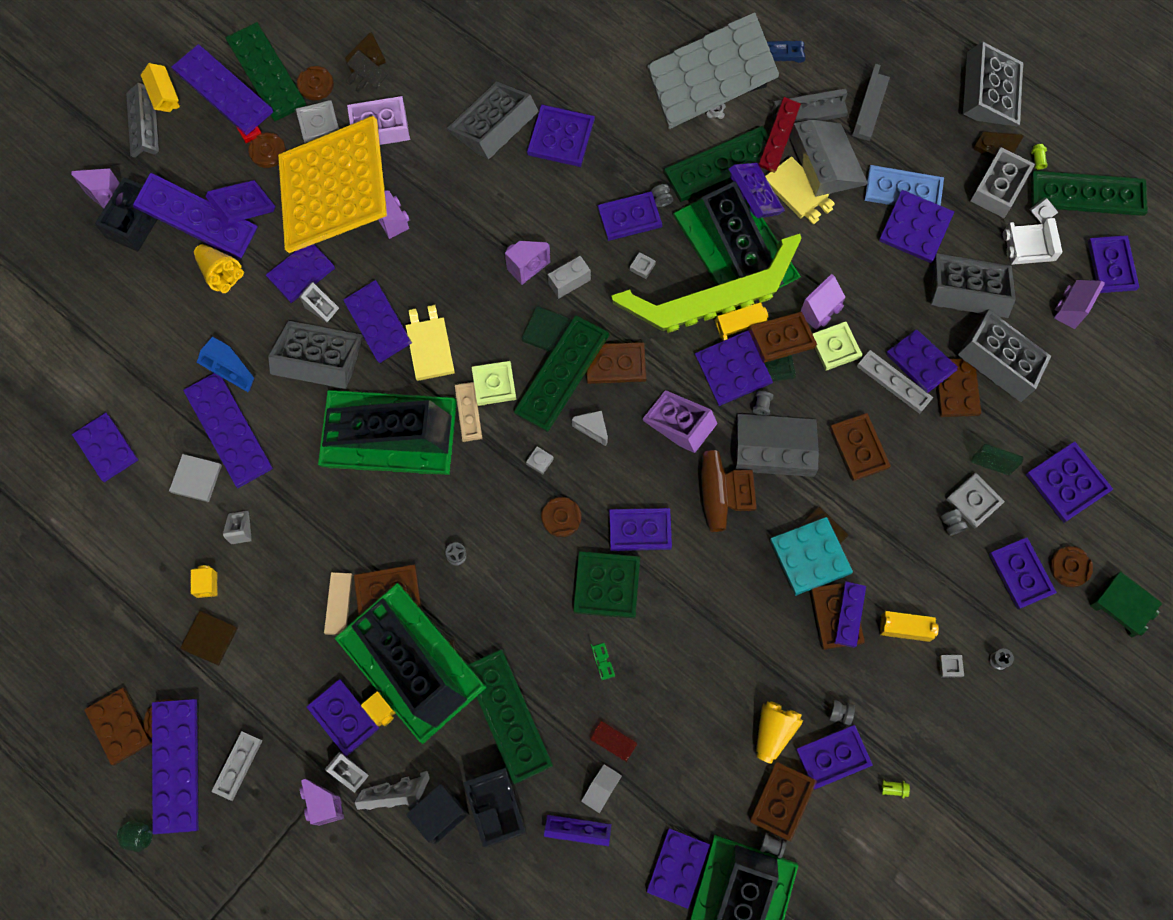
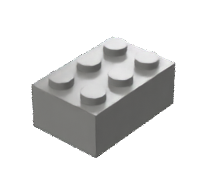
[971,147,1035,218]

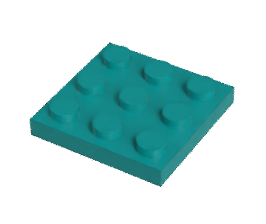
[770,517,853,596]

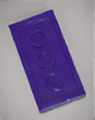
[343,280,412,363]

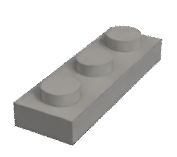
[211,731,262,801]

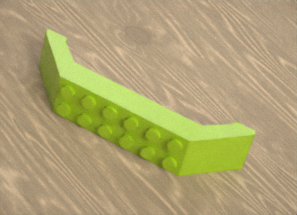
[612,234,801,333]

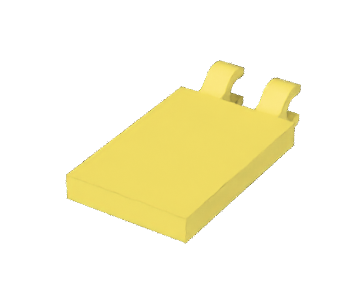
[765,156,835,225]
[406,305,455,381]

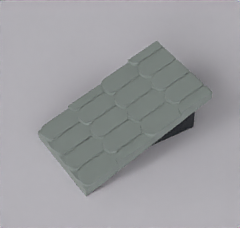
[647,13,779,129]

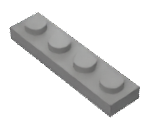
[857,350,933,414]

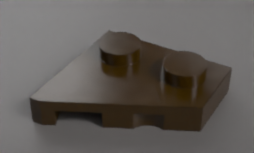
[345,32,386,76]
[973,132,1024,160]

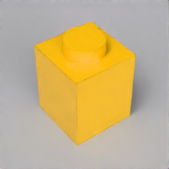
[191,565,217,598]
[361,691,396,727]

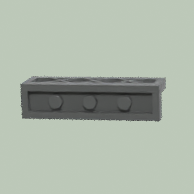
[852,64,890,141]
[126,83,159,158]
[772,89,848,125]

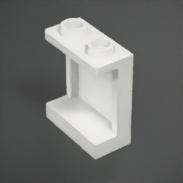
[1003,218,1062,265]

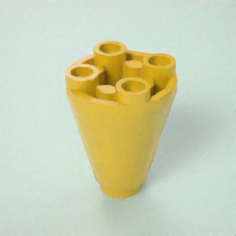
[194,244,244,293]
[756,701,803,764]

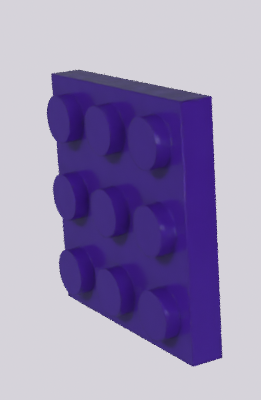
[527,105,595,167]
[729,163,785,219]
[879,190,954,263]
[695,330,773,406]
[1026,442,1113,523]

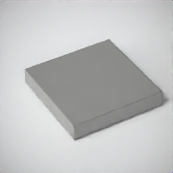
[296,100,339,143]
[169,454,222,502]
[946,473,1005,529]

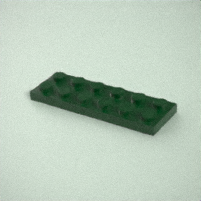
[225,22,307,122]
[664,126,768,202]
[1031,171,1148,216]
[514,316,609,432]
[468,649,553,785]

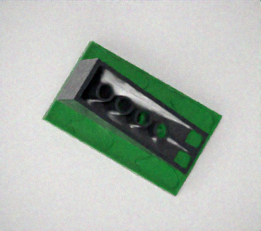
[673,181,801,311]
[318,390,457,475]
[335,583,487,744]
[690,835,798,920]

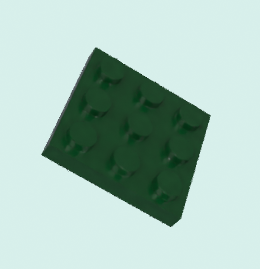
[574,552,640,619]

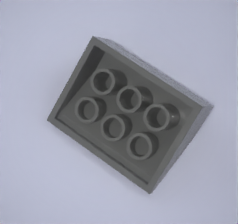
[963,42,1023,126]
[447,81,539,159]
[790,120,868,197]
[931,253,1016,318]
[958,310,1051,402]
[268,321,363,389]
[735,414,819,477]

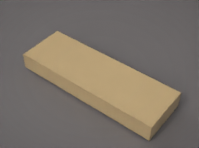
[455,382,482,442]
[324,573,353,635]

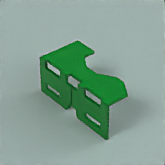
[591,643,615,681]

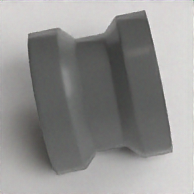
[651,184,673,207]
[445,542,466,566]

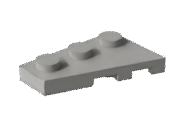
[355,771,430,810]

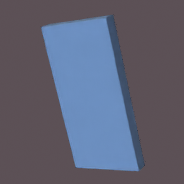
[864,165,944,206]

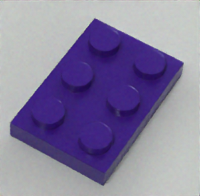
[206,180,276,224]
[598,192,662,241]
[1088,235,1139,293]
[266,244,335,303]
[887,329,958,393]
[72,413,138,482]
[610,508,672,551]
[989,538,1057,610]
[307,679,380,756]
[795,725,873,790]
[647,829,710,909]

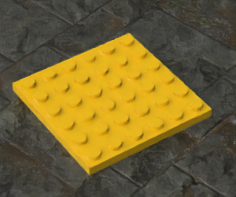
[278,116,387,253]

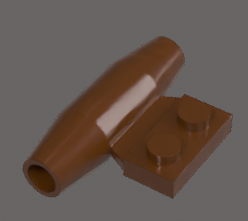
[701,450,757,532]

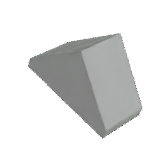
[299,282,339,322]
[572,411,608,446]
[223,511,252,544]
[325,752,369,793]
[581,764,622,813]

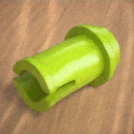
[1031,144,1048,170]
[882,781,910,799]

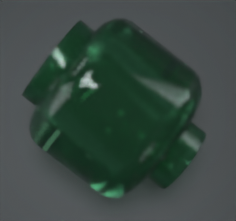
[117,821,153,852]

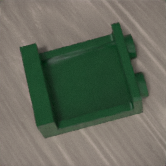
[1090,571,1162,638]

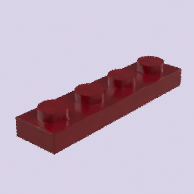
[758,97,801,173]

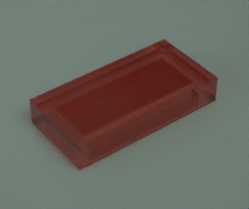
[590,721,637,762]

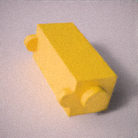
[141,63,180,112]
[714,302,768,341]
[880,611,938,642]

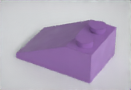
[643,390,717,453]

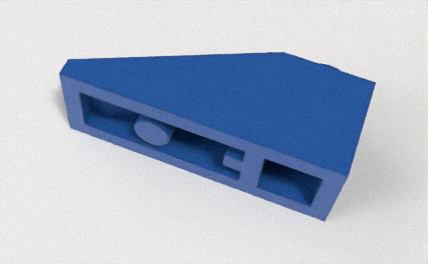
[197,337,254,392]

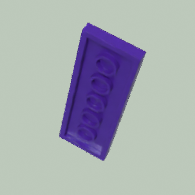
[172,44,273,136]
[133,173,258,260]
[183,373,273,488]
[152,699,199,834]

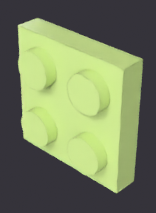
[813,322,862,371]
[472,361,516,406]

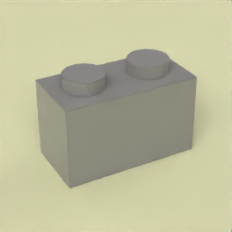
[548,256,591,299]

